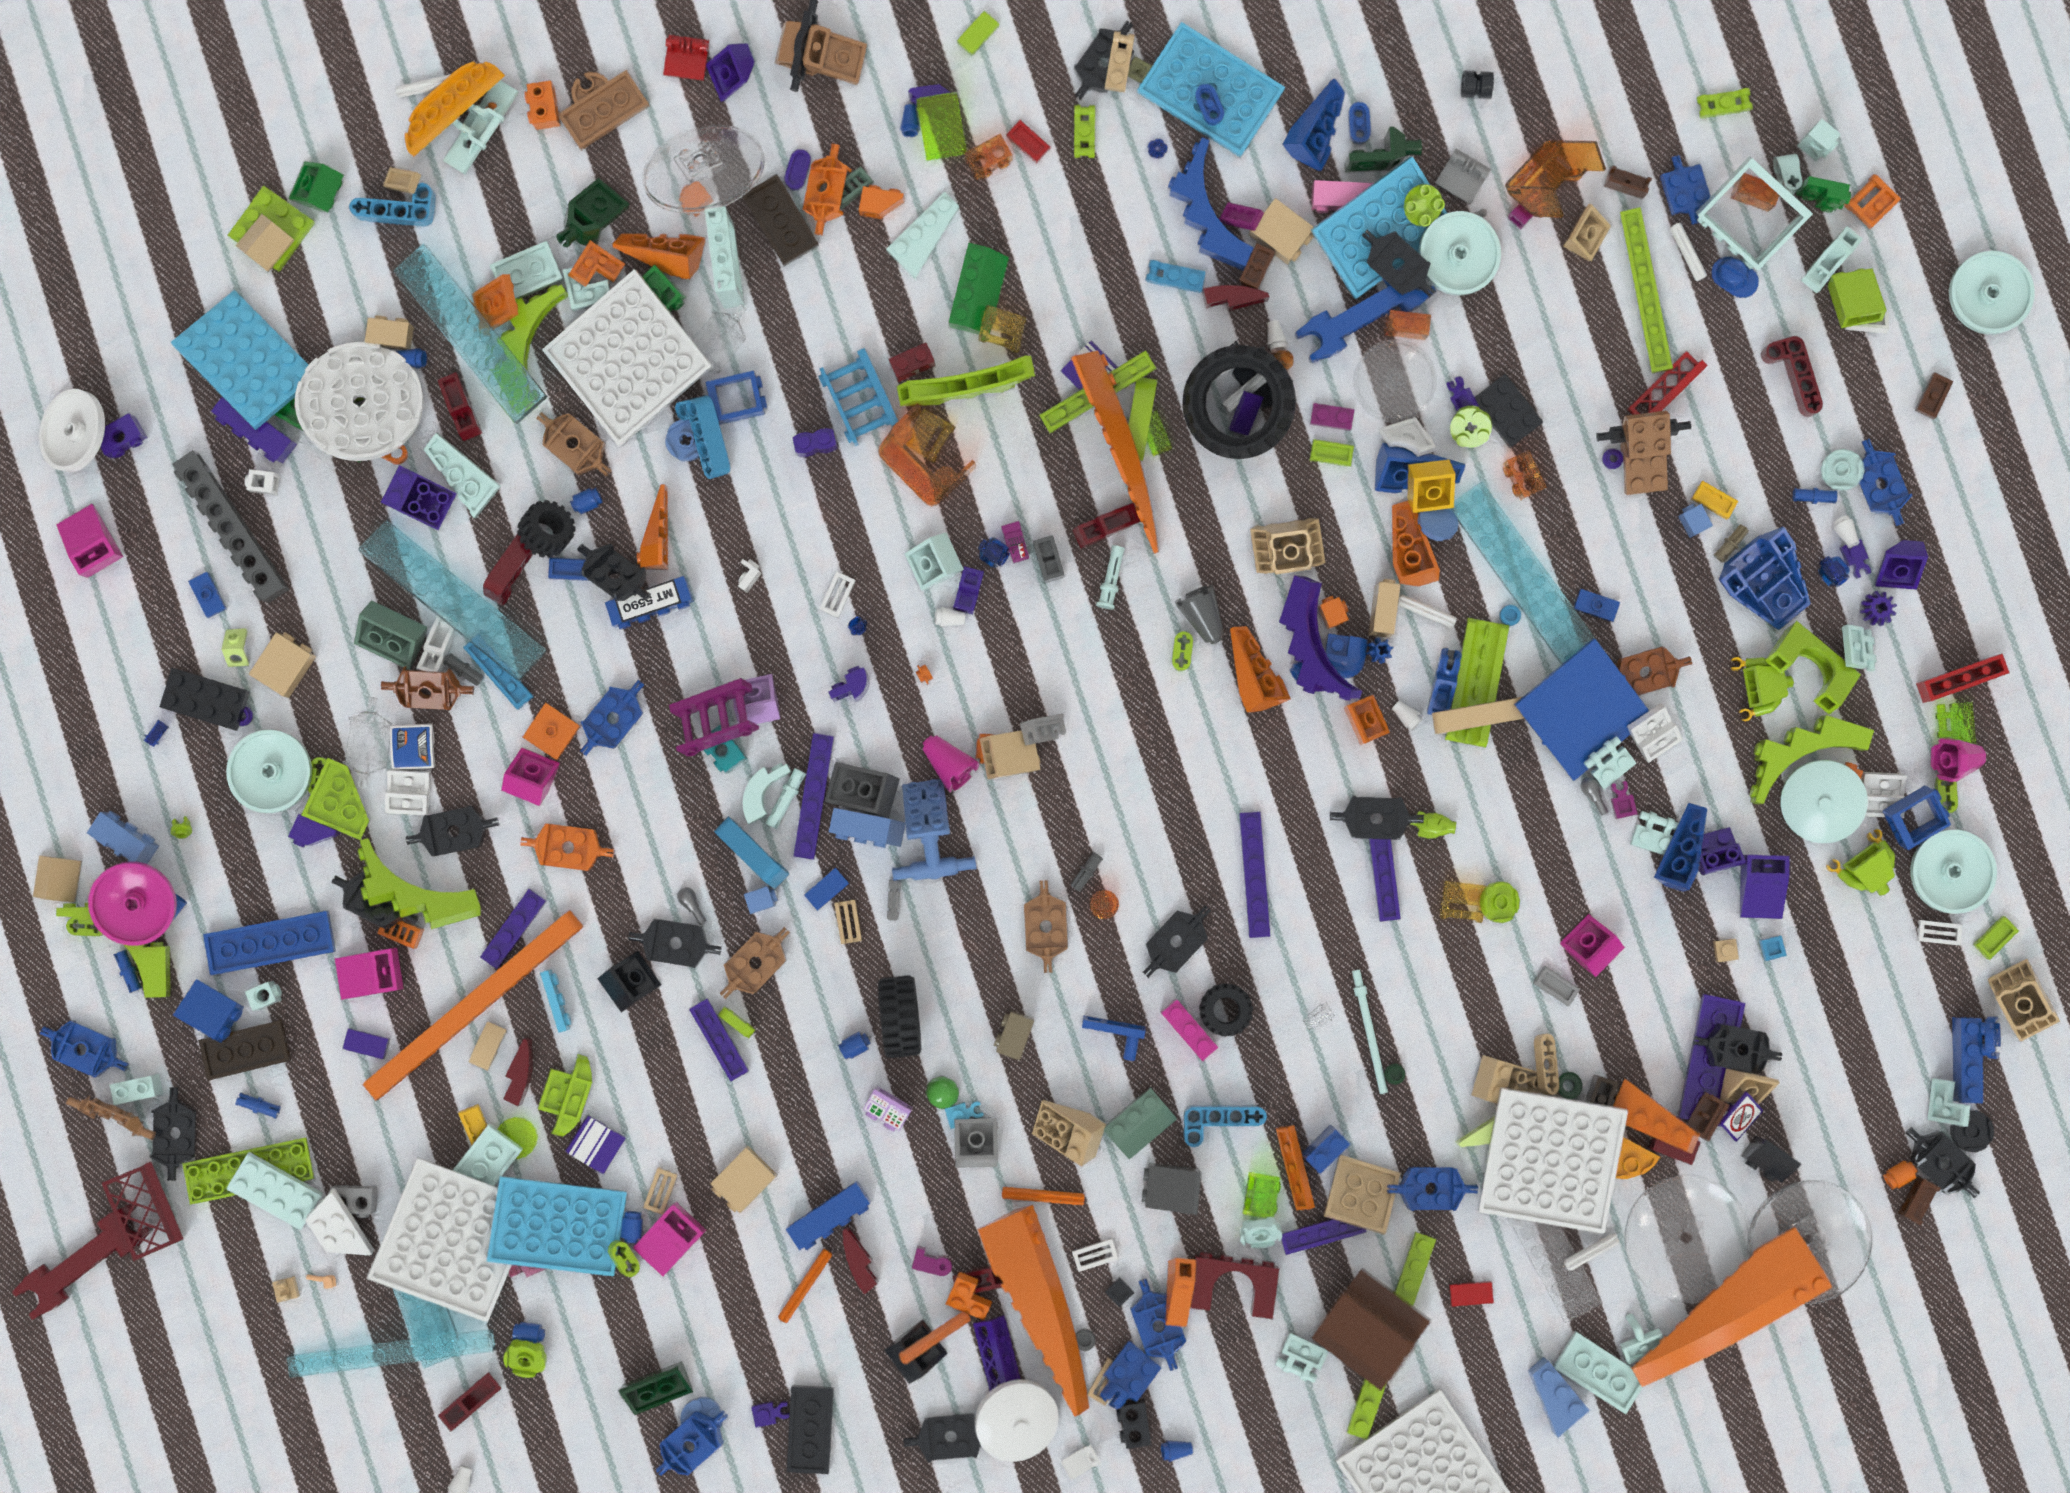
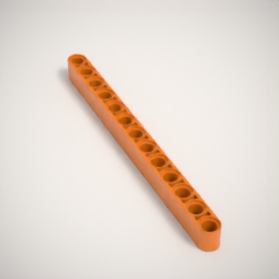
[362,910,584,1101]

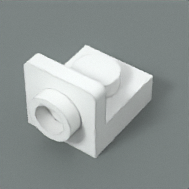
[738,559,762,593]

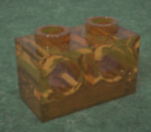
[964,133,1013,180]
[1503,450,1547,501]

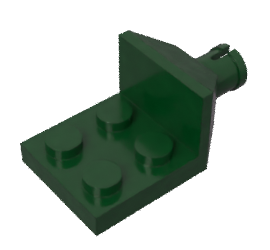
[1344,126,1422,173]
[556,178,629,248]

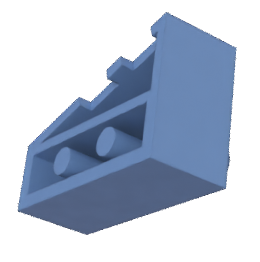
[829,808,906,848]
[87,811,159,864]
[1528,1357,1590,1438]

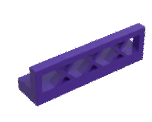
[973,1315,1021,1391]

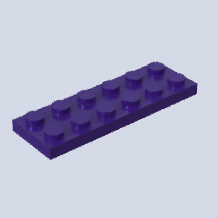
[1678,994,1745,1127]

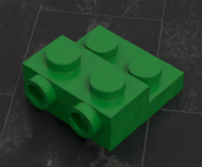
[1796,176,1851,213]
[642,265,686,312]

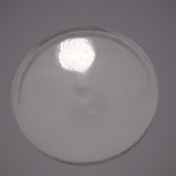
[1353,339,1437,423]

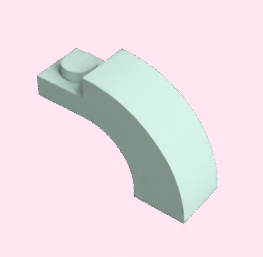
[1801,226,1863,294]
[743,763,792,824]

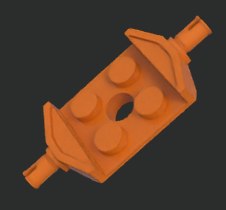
[802,144,852,235]
[520,823,614,871]

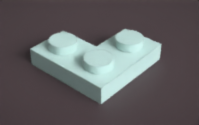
[562,267,610,311]
[1927,1078,1970,1127]

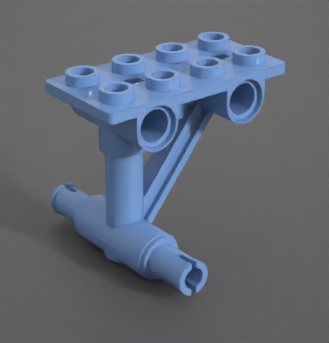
[892,779,977,881]

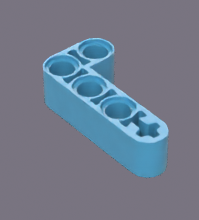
[349,183,436,227]
[675,395,730,479]
[714,816,790,889]
[1183,1105,1267,1147]

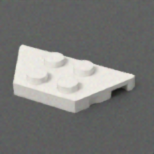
[305,1188,374,1255]

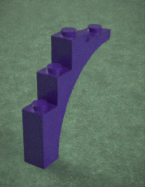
[1279,575,1362,701]

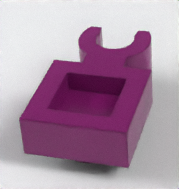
[1611,781,1637,819]

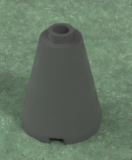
[1175,584,1224,645]

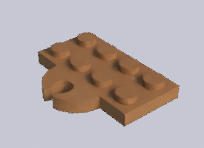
[557,70,650,150]

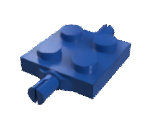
[1660,155,1711,225]

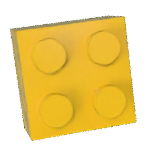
[1407,459,1455,513]

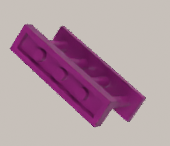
[669,678,759,756]

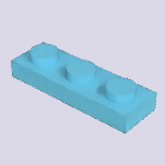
[540,970,572,1033]

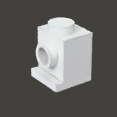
[245,469,280,496]

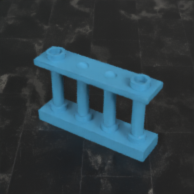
[818,348,900,447]

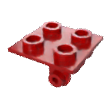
[663,35,710,81]

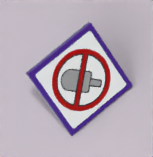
[1719,1091,1763,1142]

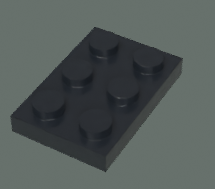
[1475,374,1543,448]

